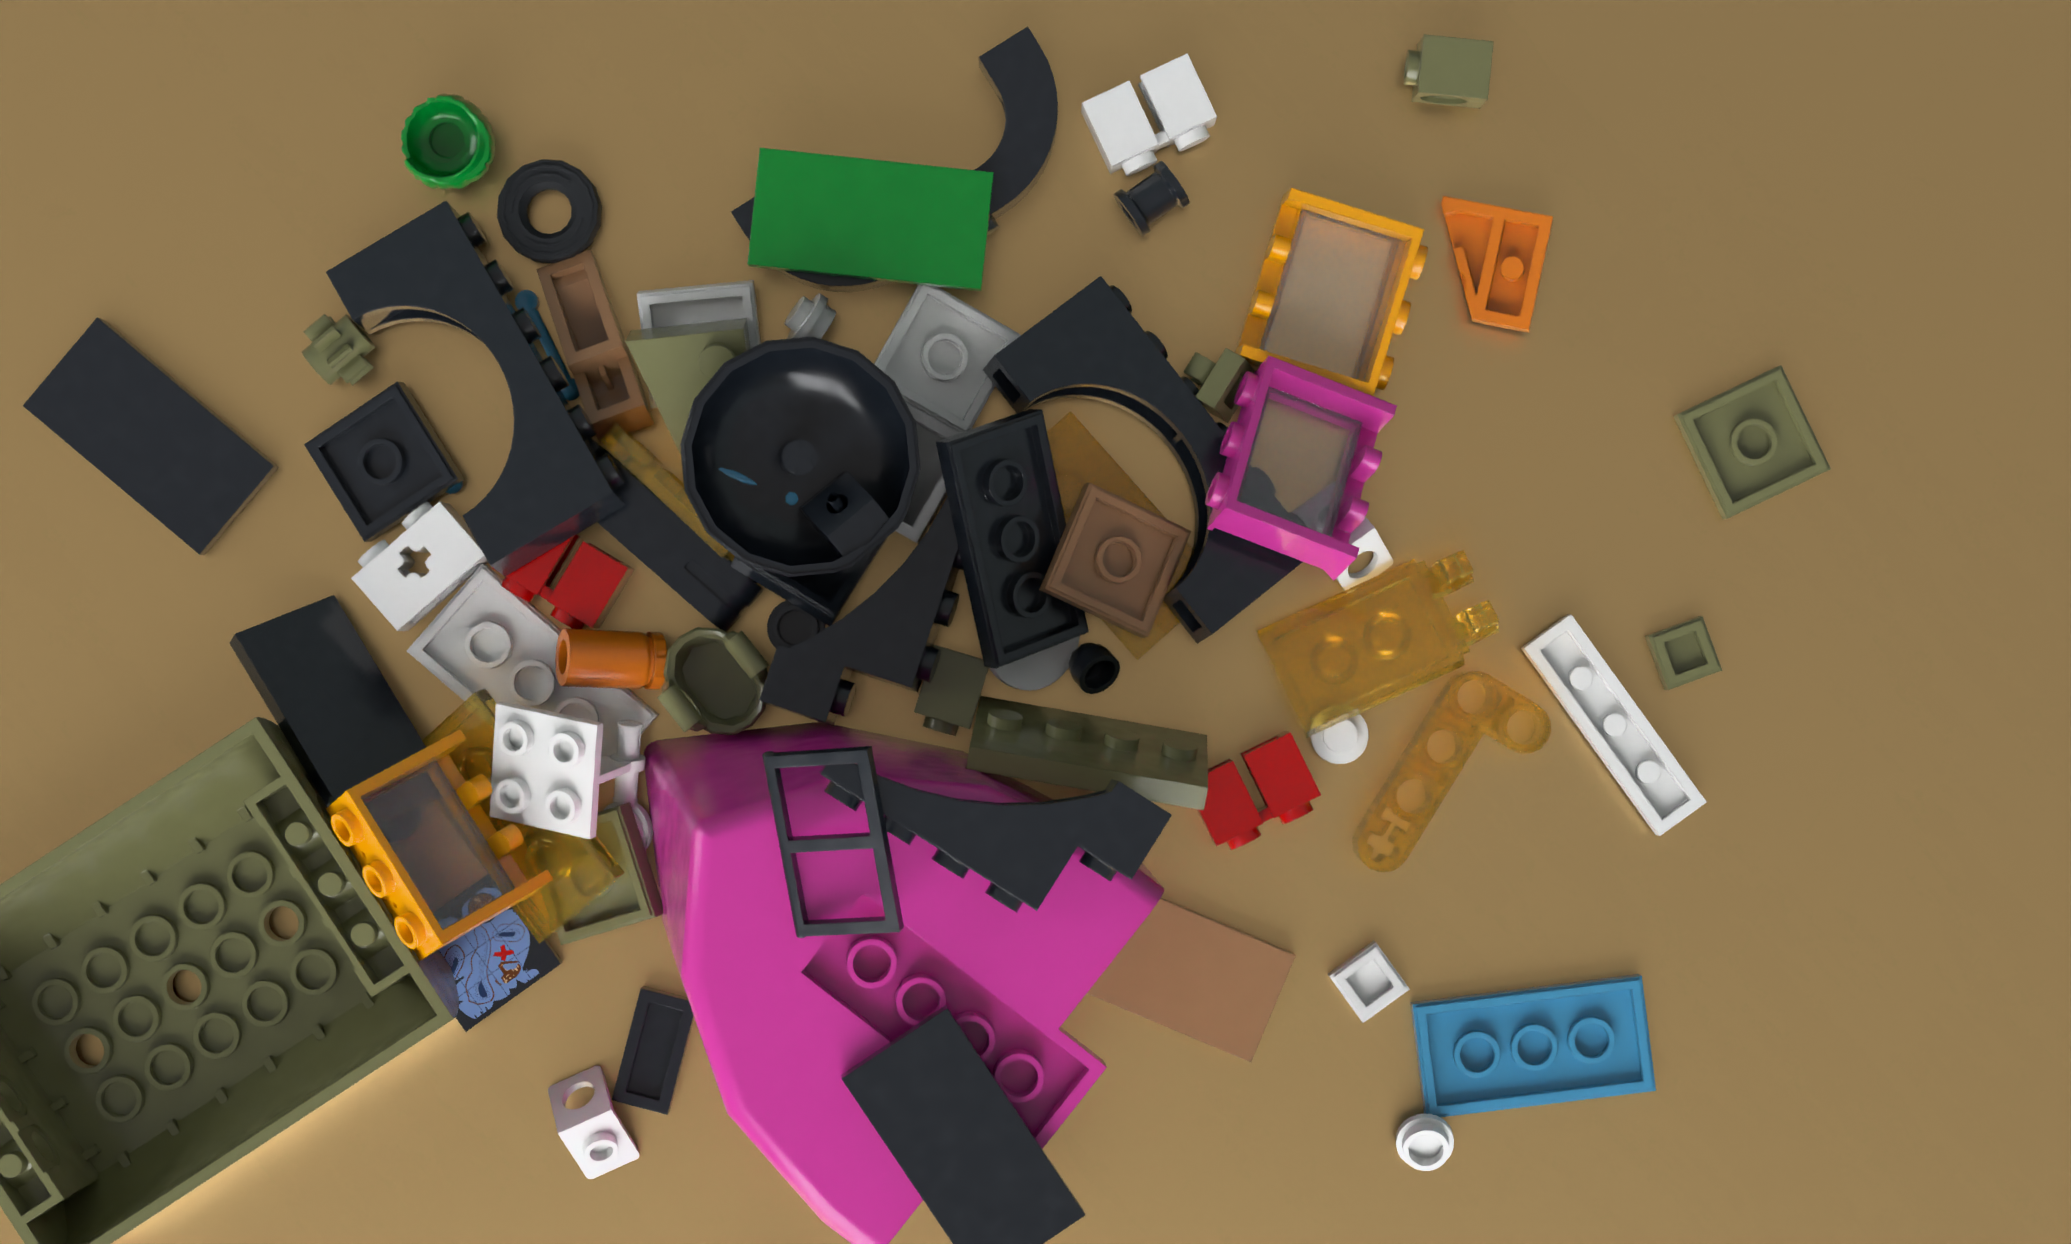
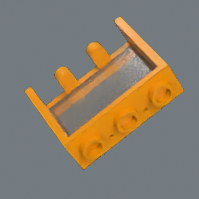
[1235,188,1428,396]
[326,729,553,961]

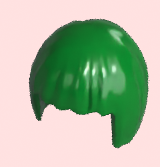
[401,94,496,190]

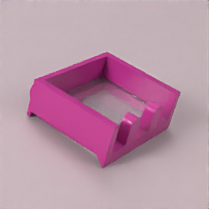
[1205,355,1397,581]

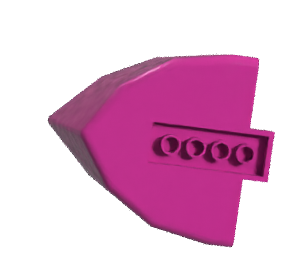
[643,722,1164,1244]

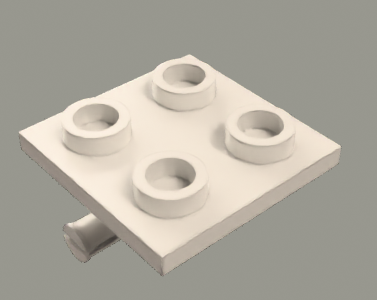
[490,701,645,839]

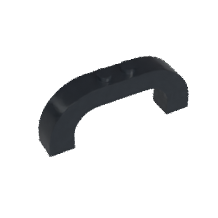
[731,26,1058,292]

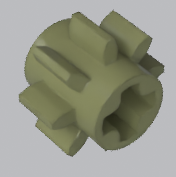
[302,314,375,385]

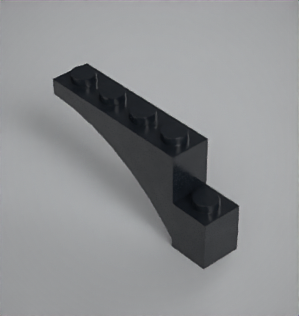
[759,497,964,726]
[819,763,1172,913]

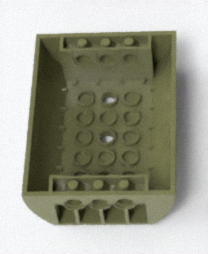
[0,717,459,1244]

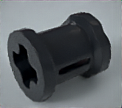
[1113,161,1190,236]

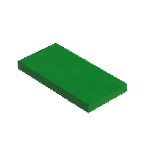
[747,148,994,291]

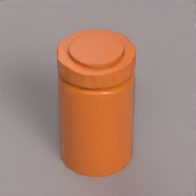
[555,628,667,690]

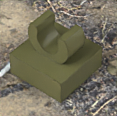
[1184,348,1255,423]

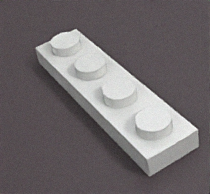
[1521,614,1706,836]

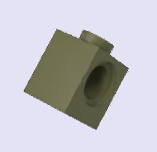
[1404,34,1494,109]
[914,645,989,736]

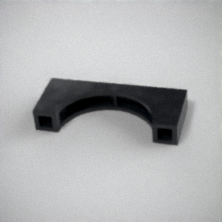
[326,201,626,576]
[983,276,1306,644]

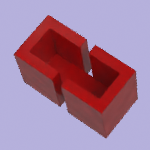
[492,534,635,629]
[1197,731,1321,850]

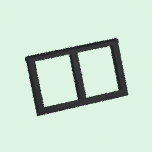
[762,746,904,938]

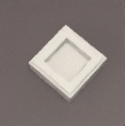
[1328,941,1410,1023]

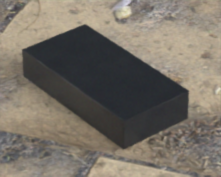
[612,986,694,1115]

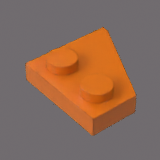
[1441,196,1553,333]

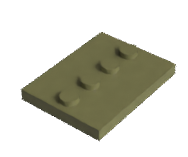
[966,696,1208,810]

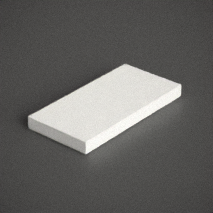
[407,564,659,757]

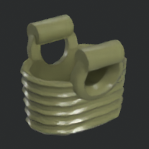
[657,627,769,735]

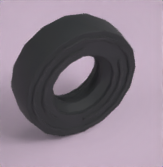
[497,159,602,264]

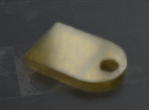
[600,422,738,561]

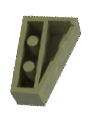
[625,318,751,455]

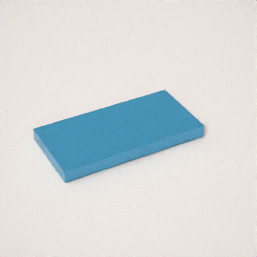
[1410,974,1656,1117]

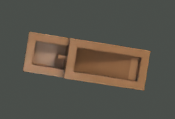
[536,250,655,444]

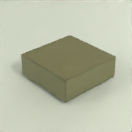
[1645,616,1722,690]

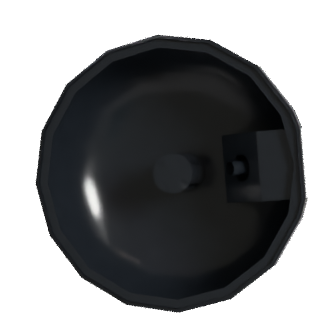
[680,337,921,577]

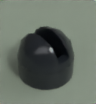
[1068,643,1120,694]

